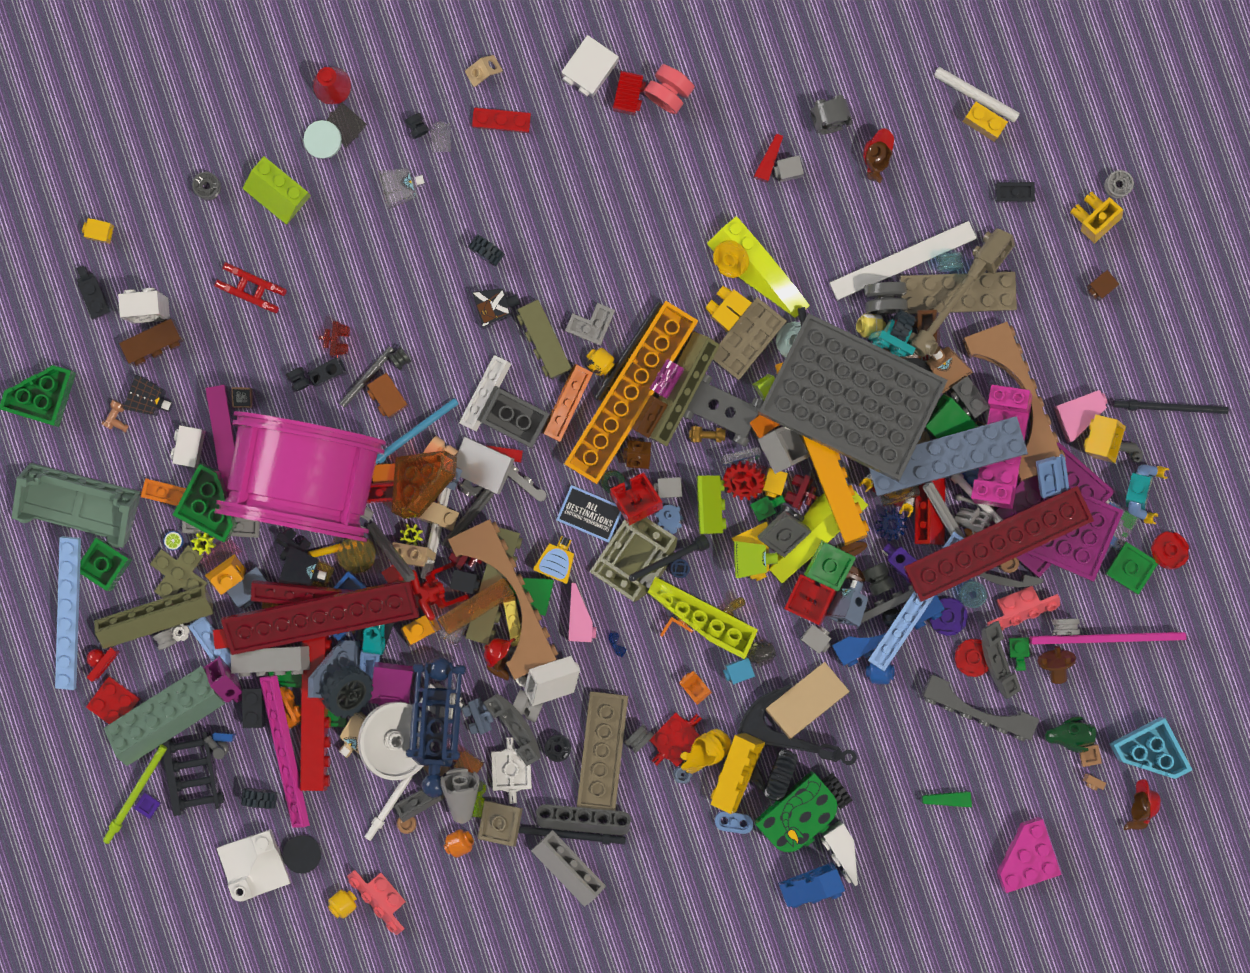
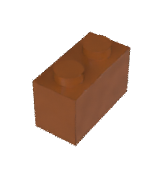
[367,373,409,418]

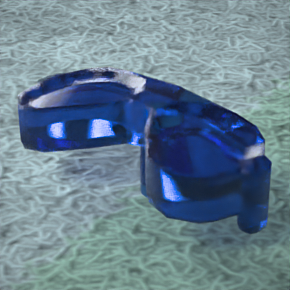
[608,633,627,657]

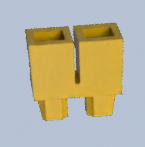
[705,286,752,333]

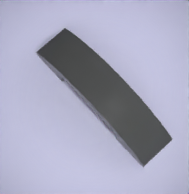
[978,572,1043,587]
[982,621,1021,699]
[483,694,541,766]

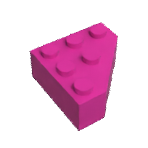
[997,817,1062,893]

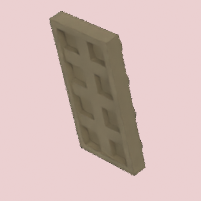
[712,297,787,381]

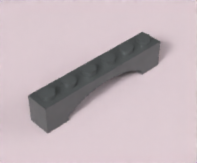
[921,674,1040,742]

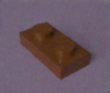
[632,395,668,438]

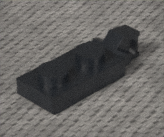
[77,265,111,320]

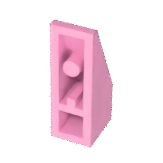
[568,583,596,642]

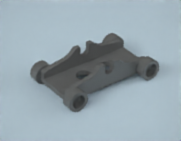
[683,374,764,447]

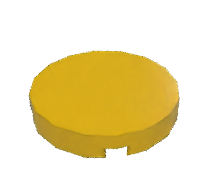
[713,240,749,278]

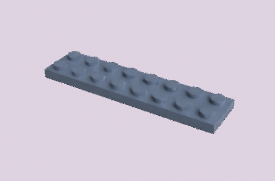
[869,416,1028,497]

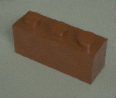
[119,319,184,367]

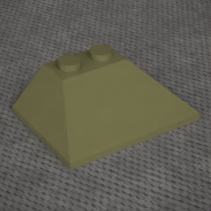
[590,518,678,602]

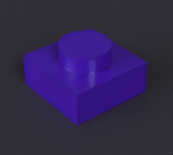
[134,792,162,819]

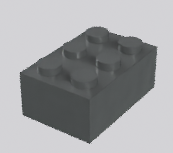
[480,388,550,449]

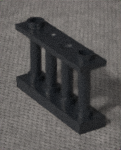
[162,731,225,816]

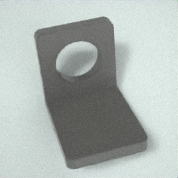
[459,479,483,498]

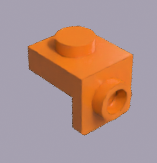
[679,671,712,705]

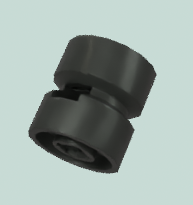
[862,562,896,596]

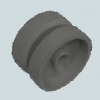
[864,282,908,315]

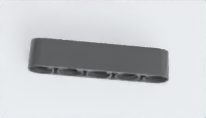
[536,804,631,835]

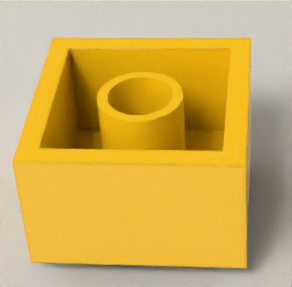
[1084,414,1126,463]

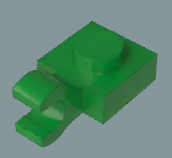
[750,496,785,521]
[1008,637,1030,671]

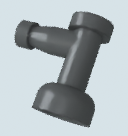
[204,735,229,760]

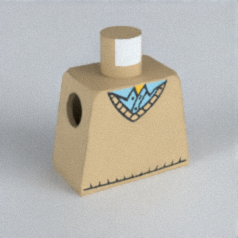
[339,712,366,758]

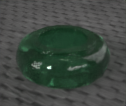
[601,470,625,493]

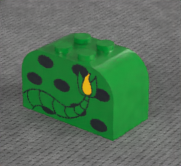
[754,770,837,852]

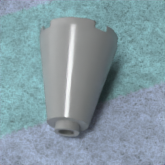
[441,768,480,824]

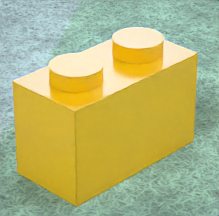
[962,102,1008,142]

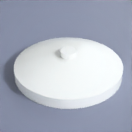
[358,702,433,780]

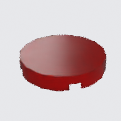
[1151,531,1189,570]
[954,639,989,677]

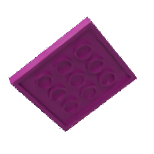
[1027,487,1123,582]

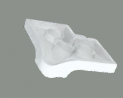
[217,829,291,901]

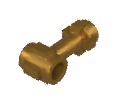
[689,426,725,442]

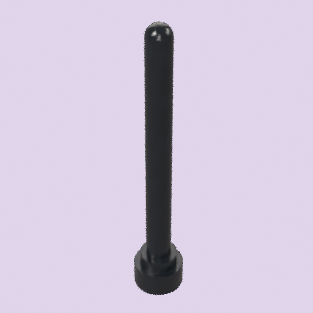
[629,534,710,582]

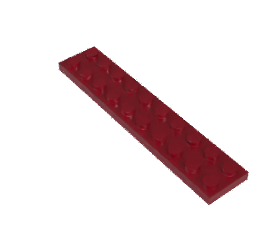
[903,486,1094,602]
[221,580,419,655]

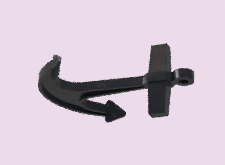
[738,684,857,792]

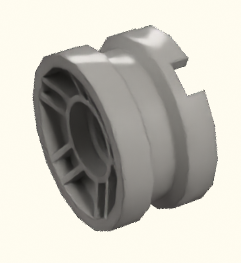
[1104,170,1134,199]
[1052,619,1080,635]

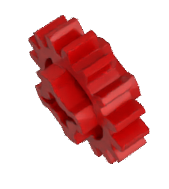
[723,461,765,500]

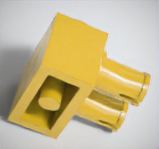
[1070,192,1123,244]

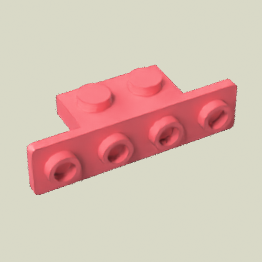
[987,586,1060,631]
[347,870,406,935]

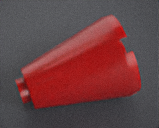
[313,67,351,104]

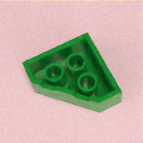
[0,365,76,427]
[173,463,237,542]

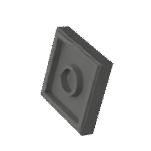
[757,510,811,558]

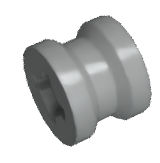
[153,629,177,651]

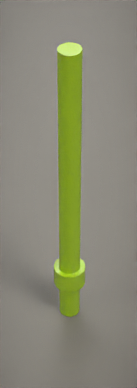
[103,744,167,844]

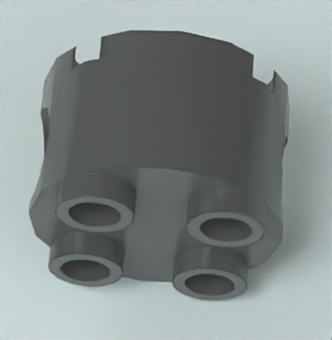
[810,95,853,135]

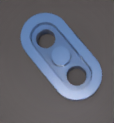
[715,811,753,834]

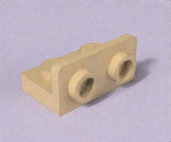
[389,542,436,567]

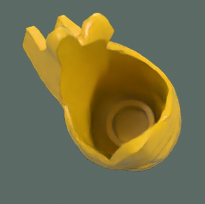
[680,729,731,774]

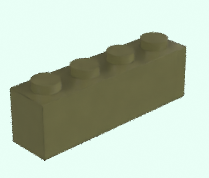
[516,300,572,380]

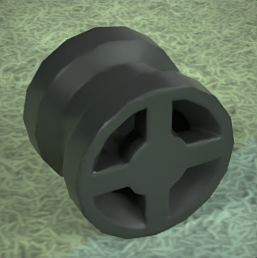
[388,346,412,371]

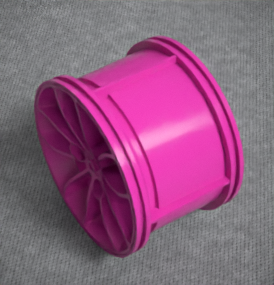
[214,411,386,542]

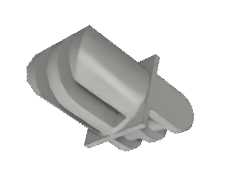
[954,507,993,534]

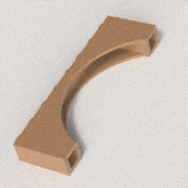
[962,322,1066,482]
[448,519,559,680]

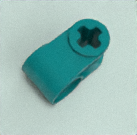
[363,624,385,655]

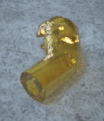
[723,597,745,617]

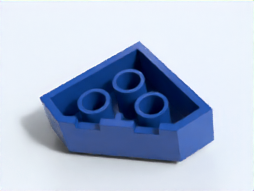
[778,862,845,908]

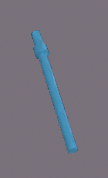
[375,398,459,465]

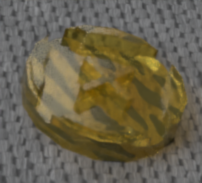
[337,537,376,573]

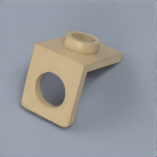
[465,55,503,87]

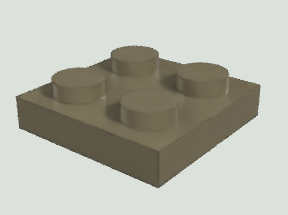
[478,801,523,847]

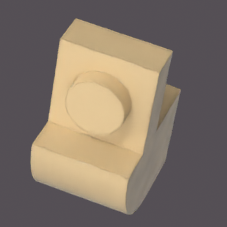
[411,498,459,531]

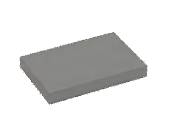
[453,437,514,494]

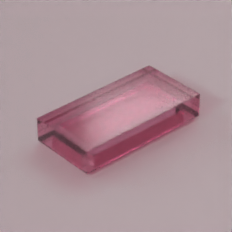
[200,538,242,572]

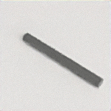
[339,346,395,408]

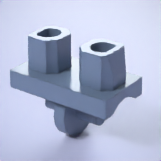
[462,697,494,735]

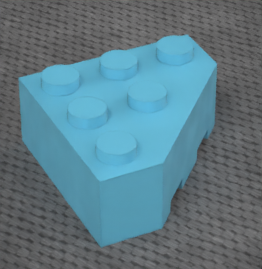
[1109,717,1192,779]

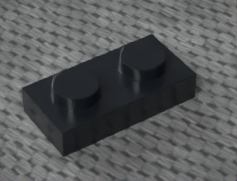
[995,182,1035,203]

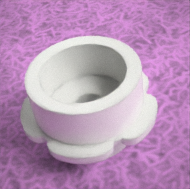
[171,624,189,642]

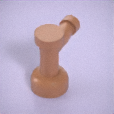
[102,400,129,433]

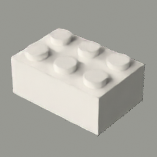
[118,288,170,324]

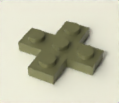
[150,545,208,598]

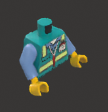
[1126,465,1169,524]

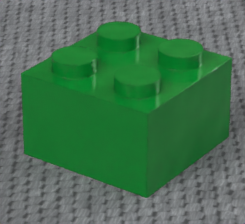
[80,538,133,591]

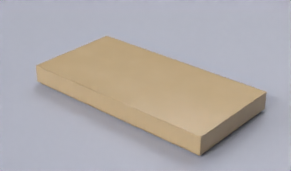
[765,662,849,739]

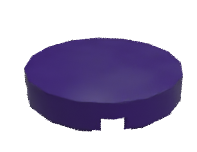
[929,598,968,636]

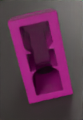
[204,656,242,703]

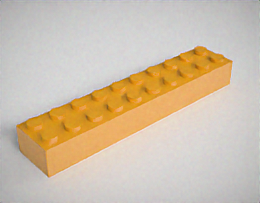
[564,301,698,485]

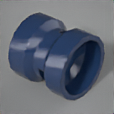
[670,559,690,578]

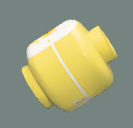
[856,313,886,338]

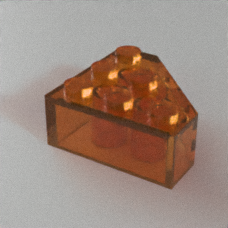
[391,450,457,519]

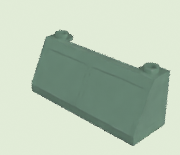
[11,463,141,548]

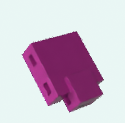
[370,662,413,706]

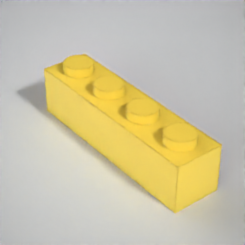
[503,596,521,647]

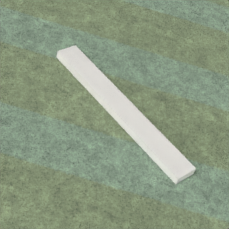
[829,221,977,301]

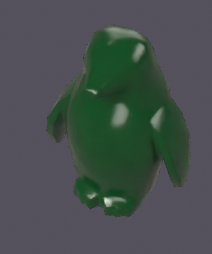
[1045,716,1096,753]

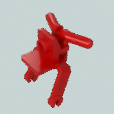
[411,562,469,621]

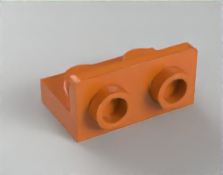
[280,687,301,729]

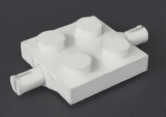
[491,737,532,804]

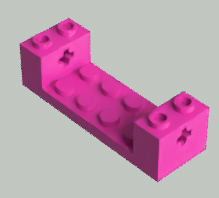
[971,385,1032,509]

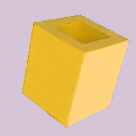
[82,218,114,244]
[763,468,788,498]

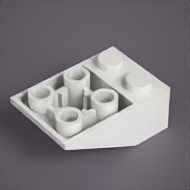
[820,820,858,886]

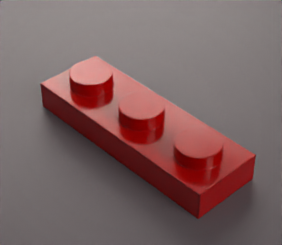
[472,108,531,133]

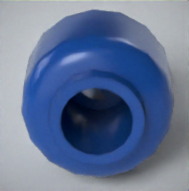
[866,662,895,685]

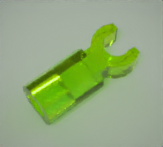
[472,784,487,818]

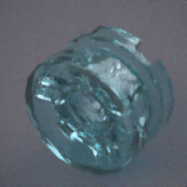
[936,252,964,272]
[958,581,987,608]

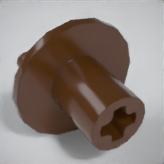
[1037,646,1076,684]

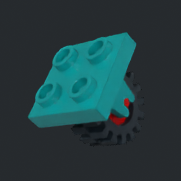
[868,309,916,357]

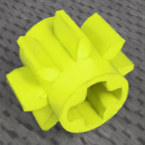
[400,524,423,546]
[191,532,216,555]

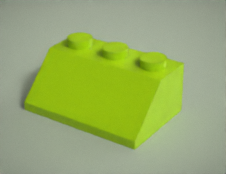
[242,156,311,225]
[696,476,726,535]

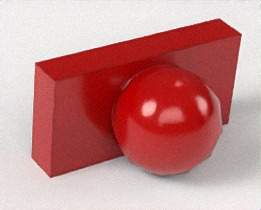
[86,647,120,682]

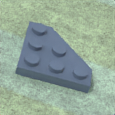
[308,640,360,698]

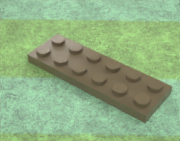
[900,272,1017,314]
[577,691,628,811]

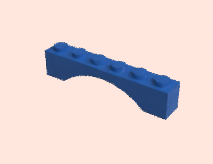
[832,595,945,667]

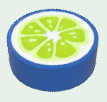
[163,531,184,551]

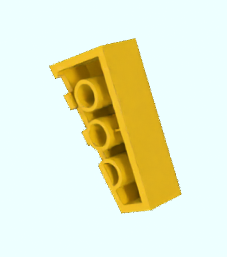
[710,733,765,814]

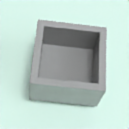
[758,427,810,474]

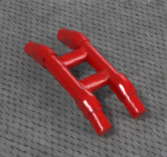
[214,262,287,313]

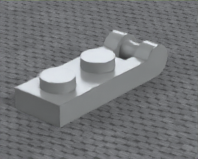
[508,464,547,502]

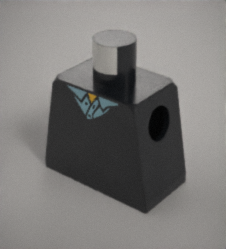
[279,546,328,586]

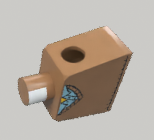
[926,346,973,393]

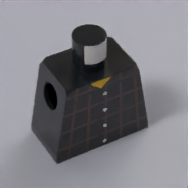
[123,375,173,416]

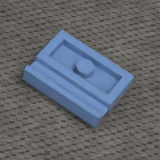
[1036,454,1069,498]

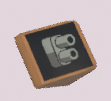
[232,387,253,408]

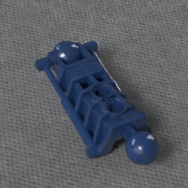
[406,657,466,798]

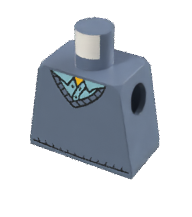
[826,580,868,626]

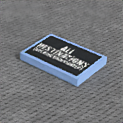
[556,485,621,543]

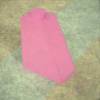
[1053,390,1107,443]

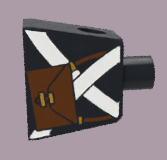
[472,289,520,329]

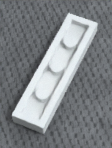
[459,355,511,432]

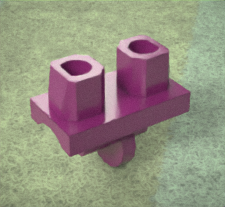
[650,359,684,399]

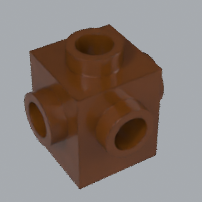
[623,440,652,469]

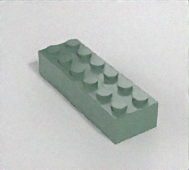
[104,666,225,766]

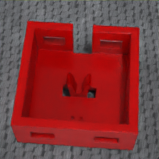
[610,472,663,526]
[784,574,837,626]

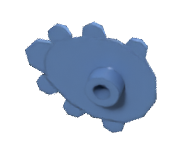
[655,505,683,534]

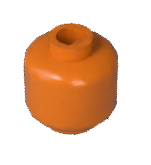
[444,829,474,858]

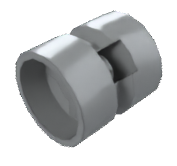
[513,689,544,723]

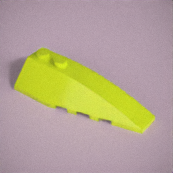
[707,216,810,318]
[769,484,868,583]
[648,577,758,659]

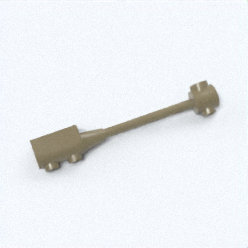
[908,229,1015,357]

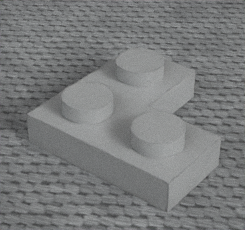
[565,303,615,346]

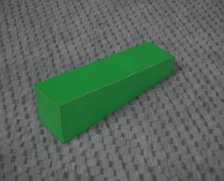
[921,791,972,808]

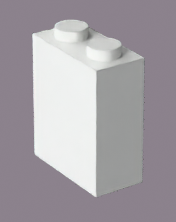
[561,35,619,98]
[524,656,580,706]

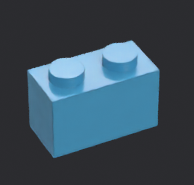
[723,657,755,684]

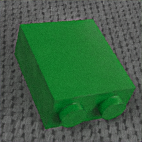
[925,394,979,440]

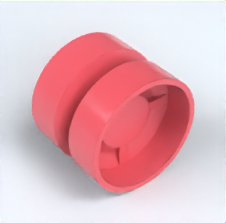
[643,64,695,115]

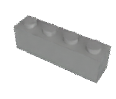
[231,646,310,677]
[531,830,606,907]

